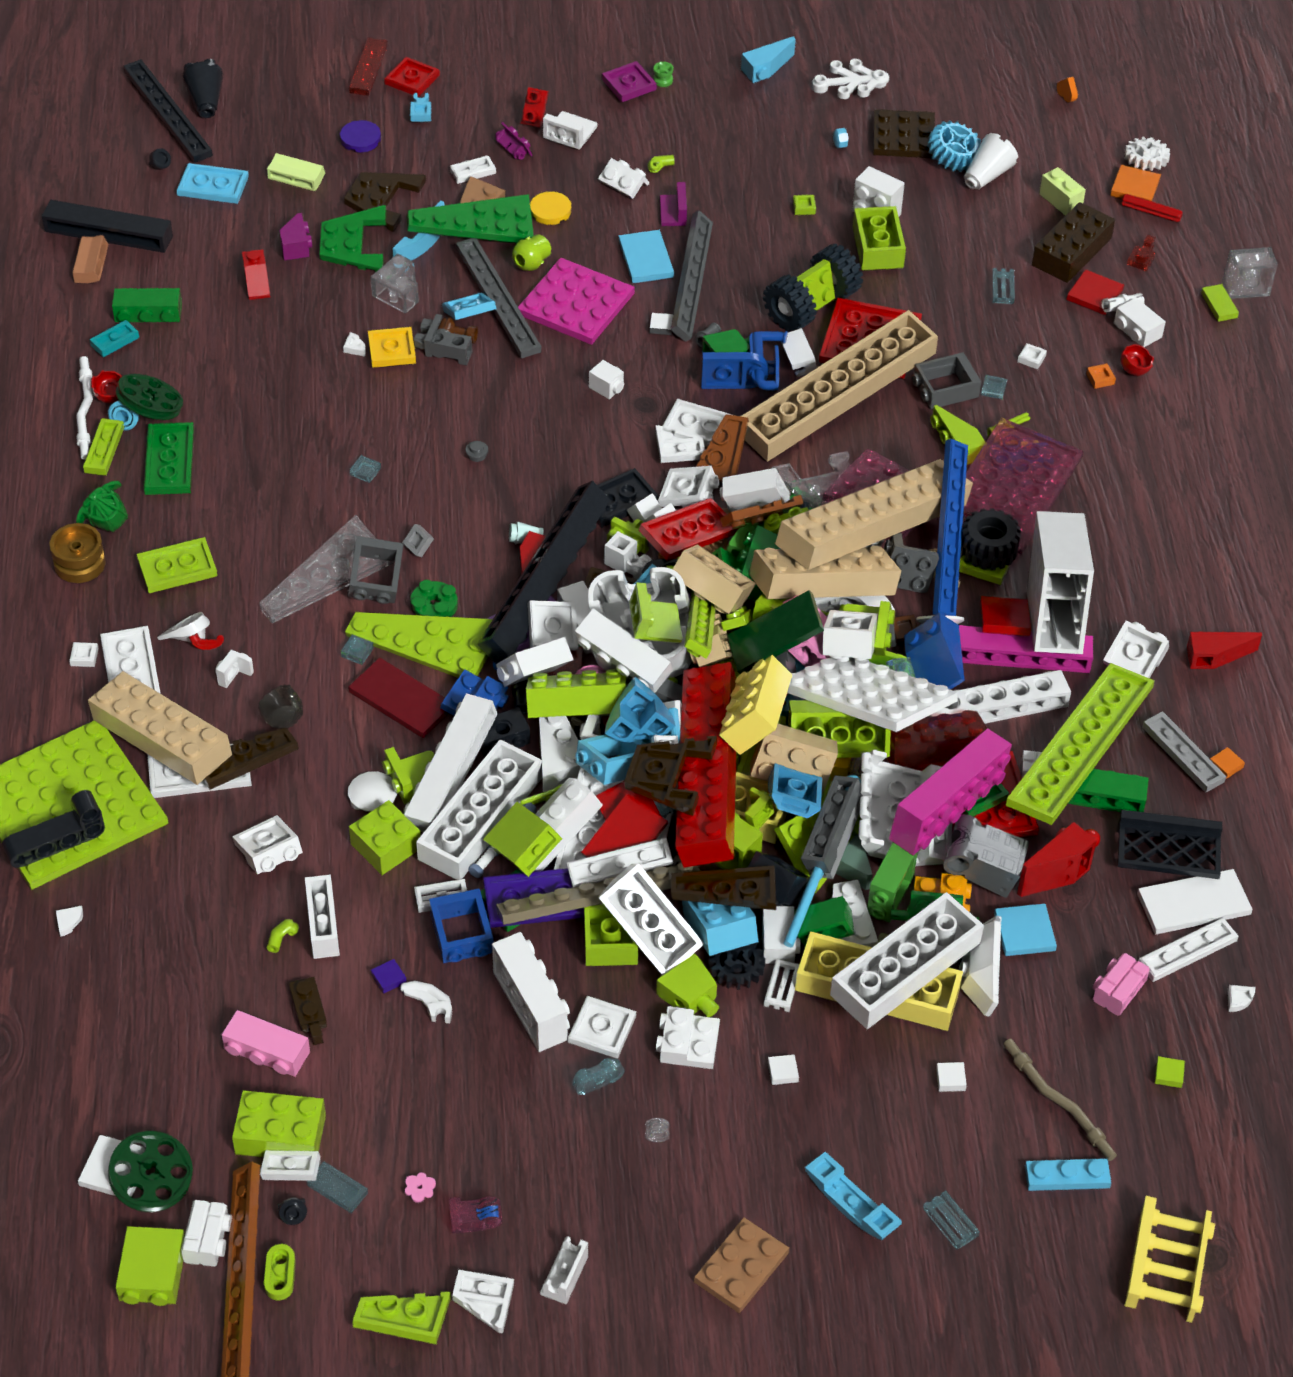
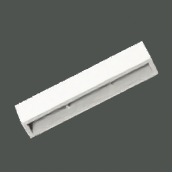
[404,694,497,832]

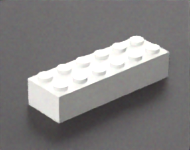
[416,740,542,880]
[830,892,984,1029]

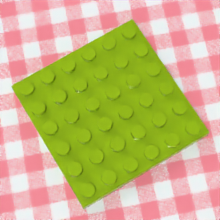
[0,721,168,890]

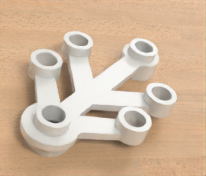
[812,59,889,99]

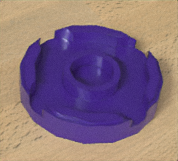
[340,120,381,153]

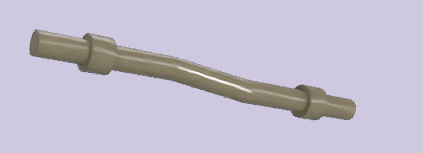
[1004,1039,1117,1161]

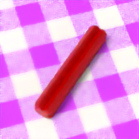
[1122,194,1183,222]

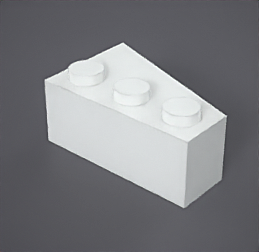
[539,716,580,792]

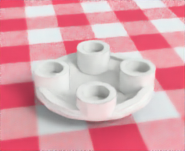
[348,771,397,811]

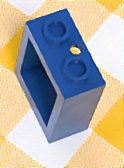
[429,889,493,963]

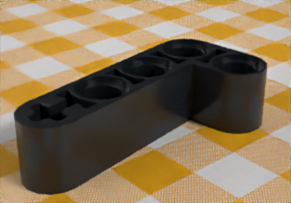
[2,790,105,868]

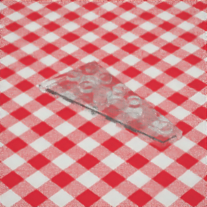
[259,515,393,623]

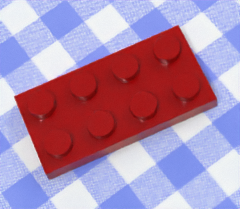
[639,498,739,561]

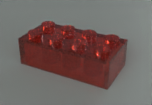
[887,710,987,770]

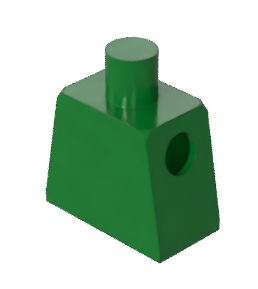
[702,329,750,353]

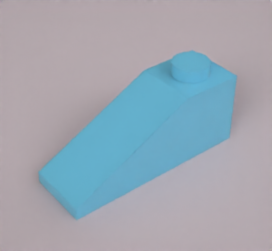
[741,36,795,83]

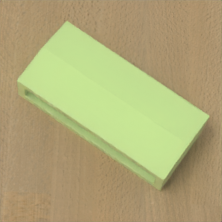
[267,153,325,191]

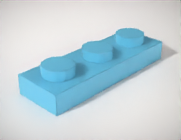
[1025,1159,1111,1191]

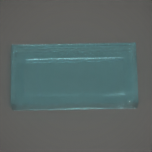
[307,1161,368,1214]

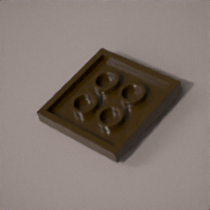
[873,109,935,158]

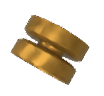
[50,523,106,583]

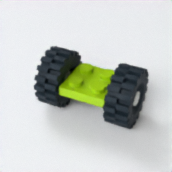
[763,243,863,333]

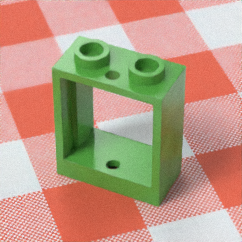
[867,842,918,923]

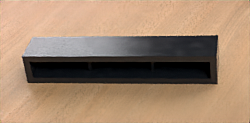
[42,200,173,253]

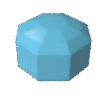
[833,128,848,149]

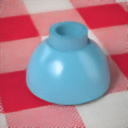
[108,400,139,430]

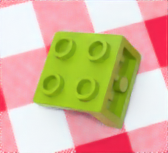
[629,582,683,643]

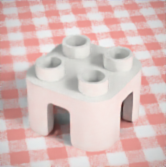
[588,567,692,678]

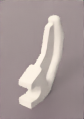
[400,981,452,1024]

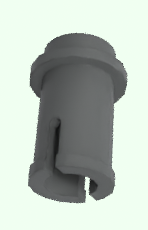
[695,323,721,347]

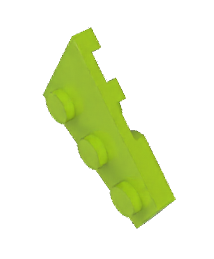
[353,1292,451,1344]

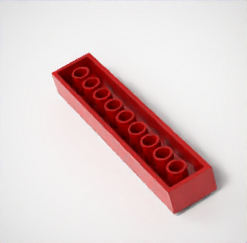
[675,662,736,868]

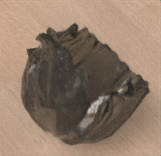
[258,684,303,729]

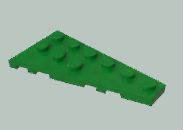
[406,194,534,243]

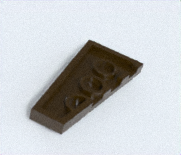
[203,727,299,790]
[671,866,777,910]

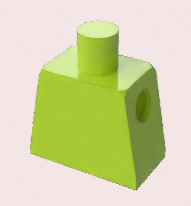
[656,953,719,1017]

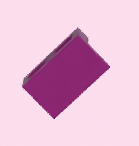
[660,182,687,226]

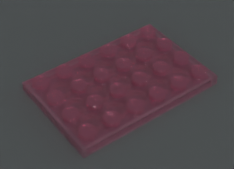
[939,418,1083,555]

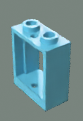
[575,734,646,785]

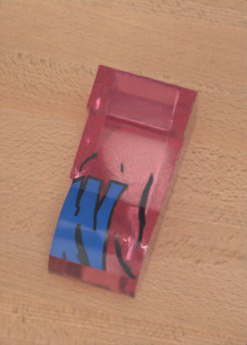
[449,1197,503,1234]

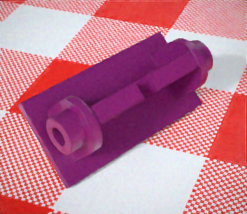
[495,122,533,160]

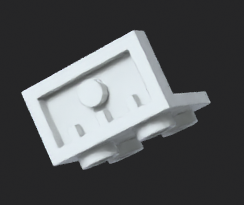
[543,111,597,150]

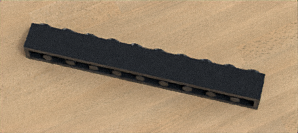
[477,480,610,664]

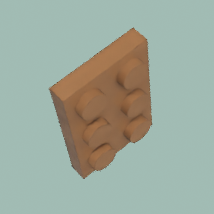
[694,1218,789,1314]

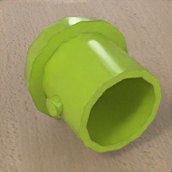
[512,235,551,271]

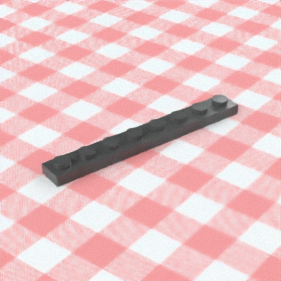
[671,210,713,342]
[456,238,541,358]

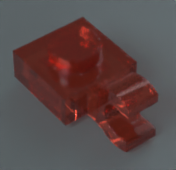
[1127,235,1156,272]

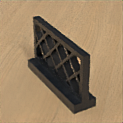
[1118,810,1222,879]

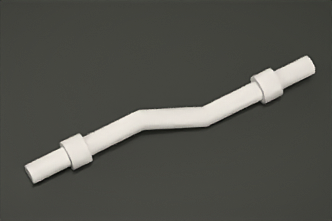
[76,356,93,460]

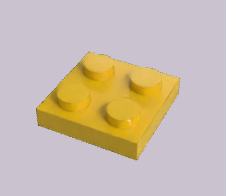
[368,327,416,368]

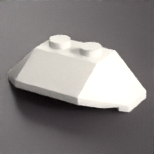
[958,916,1002,1017]

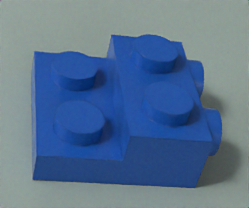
[440,669,509,716]

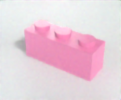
[222,1010,310,1077]

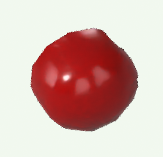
[1120,344,1154,376]
[91,370,122,403]

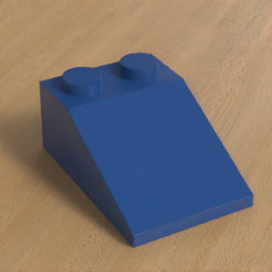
[904,613,965,690]

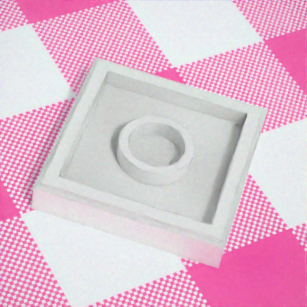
[527,600,578,650]
[568,996,636,1059]
[78,1135,146,1198]

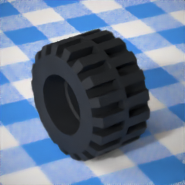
[961,508,1021,570]

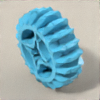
[927,120,981,172]

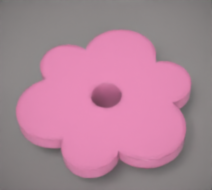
[405,1173,436,1202]

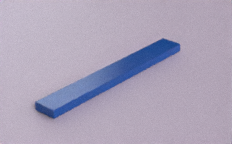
[933,439,968,616]

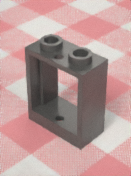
[912,352,981,409]
[348,536,404,604]

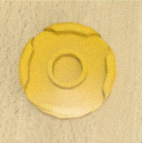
[530,192,571,225]

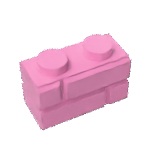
[1092,953,1150,1016]

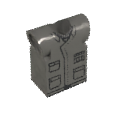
[943,814,1029,898]

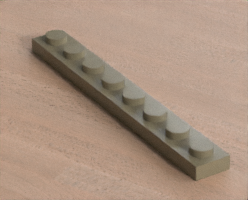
[496,862,700,925]

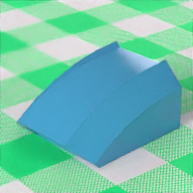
[768,763,822,818]

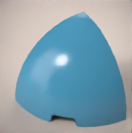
[605,677,675,743]

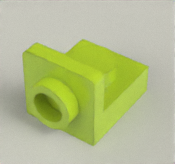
[745,787,774,829]

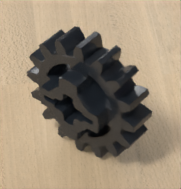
[709,943,766,990]

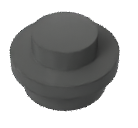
[466,441,488,462]

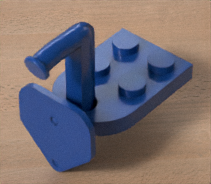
[701,331,788,390]

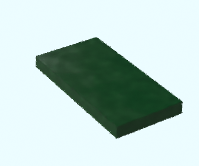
[727,590,824,674]

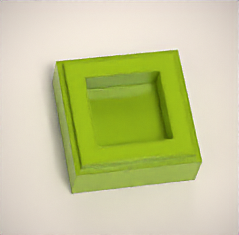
[793,195,816,215]
[1155,1056,1185,1088]

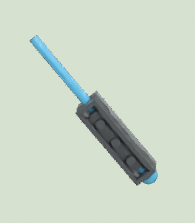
[784,775,863,948]

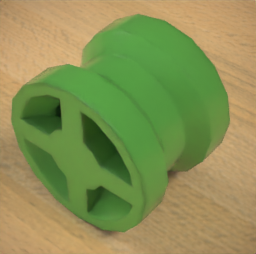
[653,62,673,87]

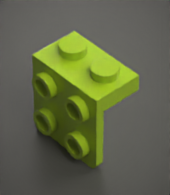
[843,601,895,656]
[382,747,434,804]

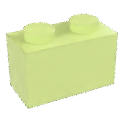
[1039,167,1086,216]

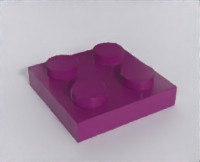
[602,61,657,102]

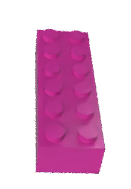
[889,728,1012,855]

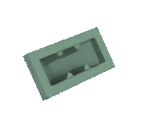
[835,834,873,890]

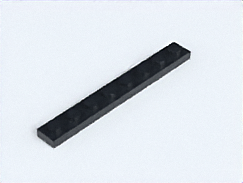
[123,59,213,163]

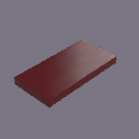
[348,657,449,738]

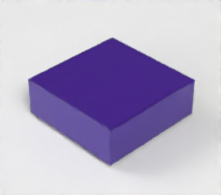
[371,959,407,994]

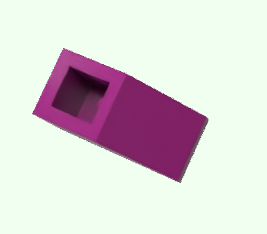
[279,213,312,260]

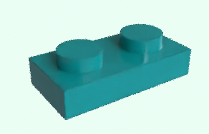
[90,320,140,357]

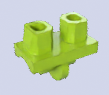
[607,517,649,554]

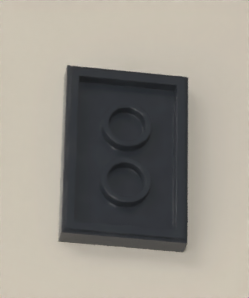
[596,468,659,528]

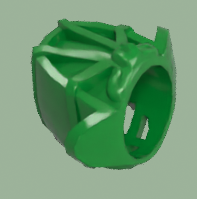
[76,481,128,532]

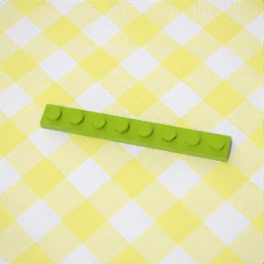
[684,590,716,659]

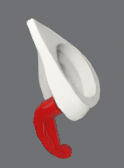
[157,612,224,650]

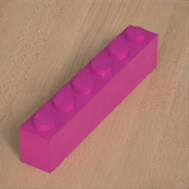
[959,625,1093,673]

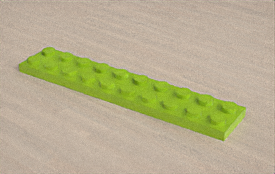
[1006,663,1155,825]

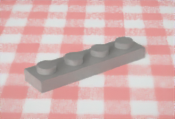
[1142,711,1226,793]

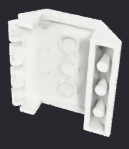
[859,749,952,866]

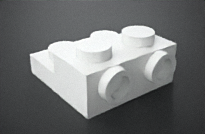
[658,466,719,508]
[1103,621,1169,678]
[232,815,303,874]
[656,1006,720,1069]

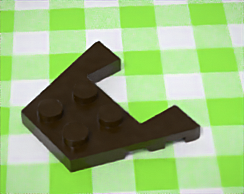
[344,172,426,232]
[624,736,717,815]

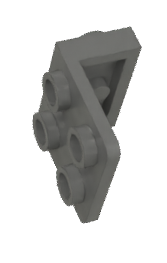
[884,533,939,593]

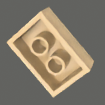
[672,544,756,614]
[750,724,838,793]

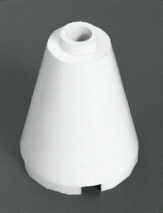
[964,133,1018,189]

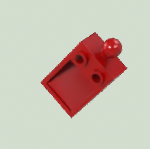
[1017,822,1100,897]

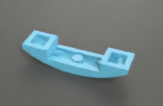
[393,201,444,266]
[805,1152,902,1240]

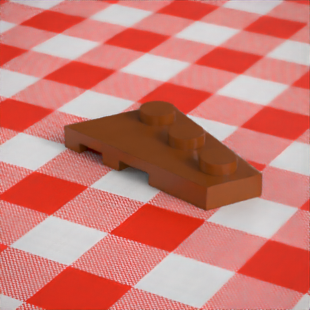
[696,414,749,483]
[720,495,804,529]

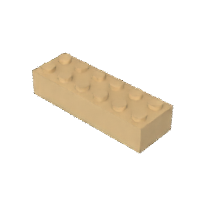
[749,545,901,599]
[88,671,232,785]

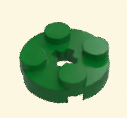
[410,580,458,617]

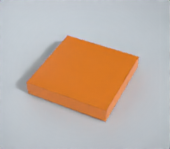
[1110,165,1161,201]

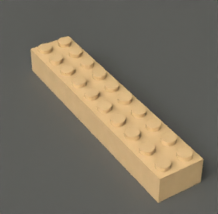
[741,310,938,462]
[775,459,973,570]

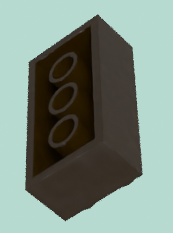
[1032,202,1115,283]

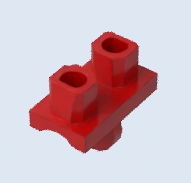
[521,87,549,128]

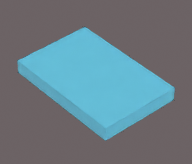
[177,163,249,204]
[619,230,674,283]

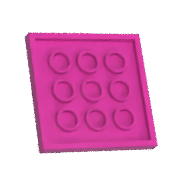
[518,258,635,345]

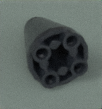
[183,59,223,118]

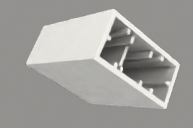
[1027,511,1094,654]

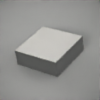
[650,313,673,335]

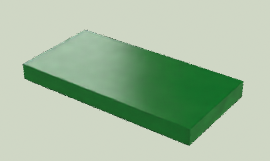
[144,422,194,495]

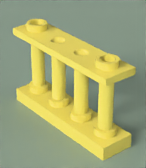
[1125,1196,1215,1322]

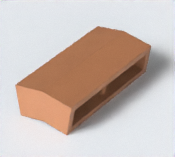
[73,235,109,283]

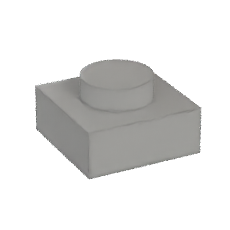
[402,524,434,557]

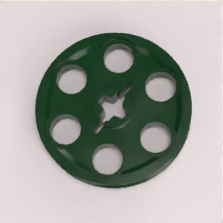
[115,374,183,420]
[108,1131,193,1212]

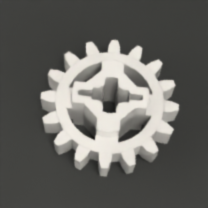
[1125,137,1170,171]

